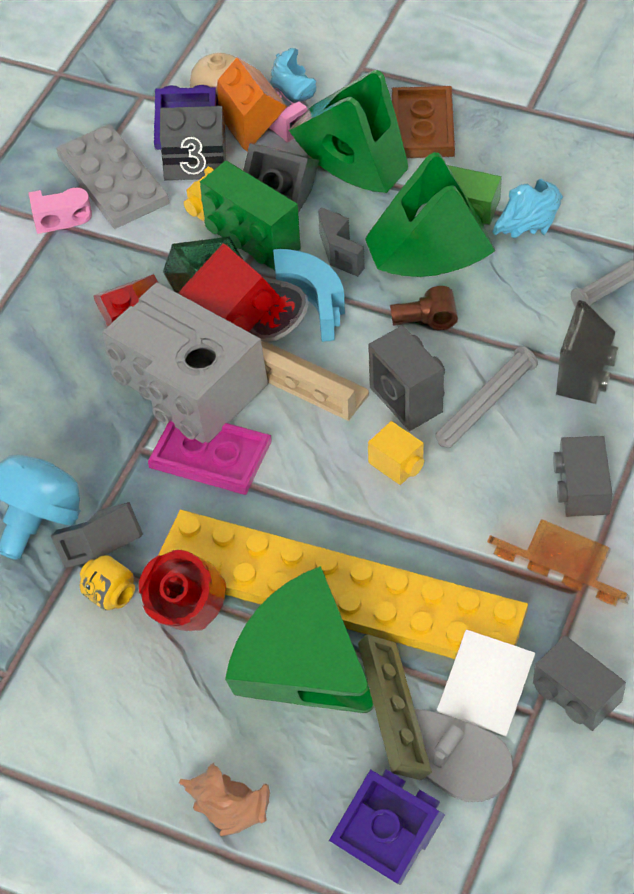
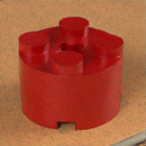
[138,550,226,631]

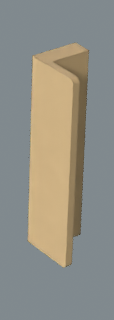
[261,341,369,421]

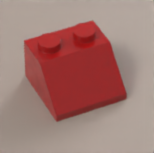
[178,243,280,332]

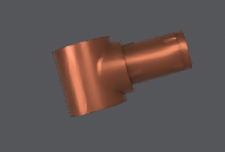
[390,286,458,330]

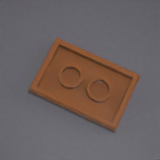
[392,86,455,158]

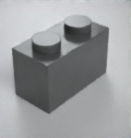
[553,436,613,517]
[533,635,626,731]

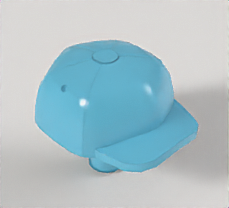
[0,455,81,560]

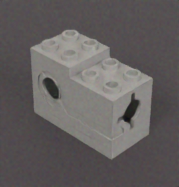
[102,282,268,444]

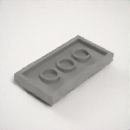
[56,124,169,229]

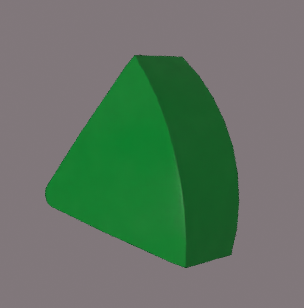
[289,70,408,193]
[365,152,495,277]
[225,566,374,713]

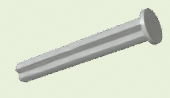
[570,259,634,313]
[435,346,538,448]

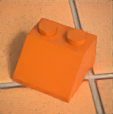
[217,57,287,152]

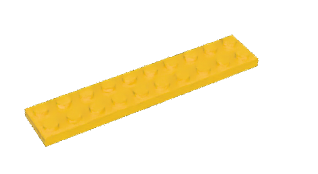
[158,509,528,659]

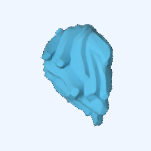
[270,48,316,102]
[492,178,563,238]

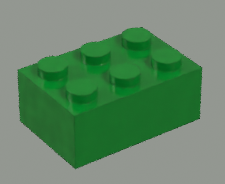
[200,160,301,271]

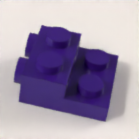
[154,85,218,150]
[329,769,445,885]

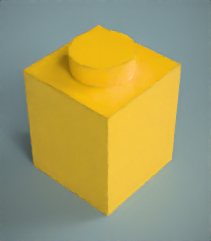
[368,421,424,485]

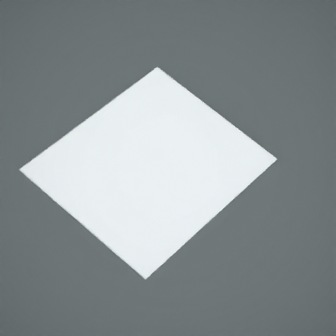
[436,630,535,736]

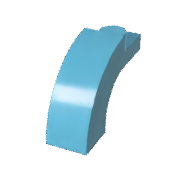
[273,249,345,342]

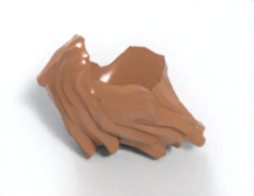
[179,763,270,837]

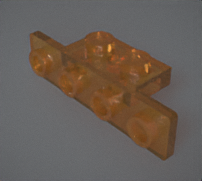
[487,519,630,607]

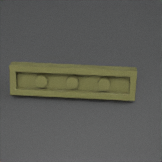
[358,634,432,780]

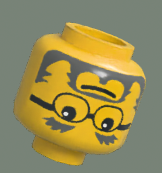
[79,555,135,611]

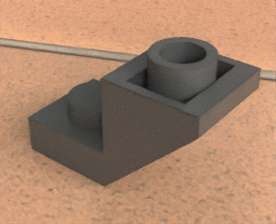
[318,207,365,277]
[51,502,143,568]

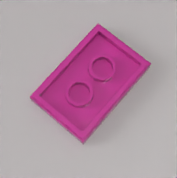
[148,421,272,495]

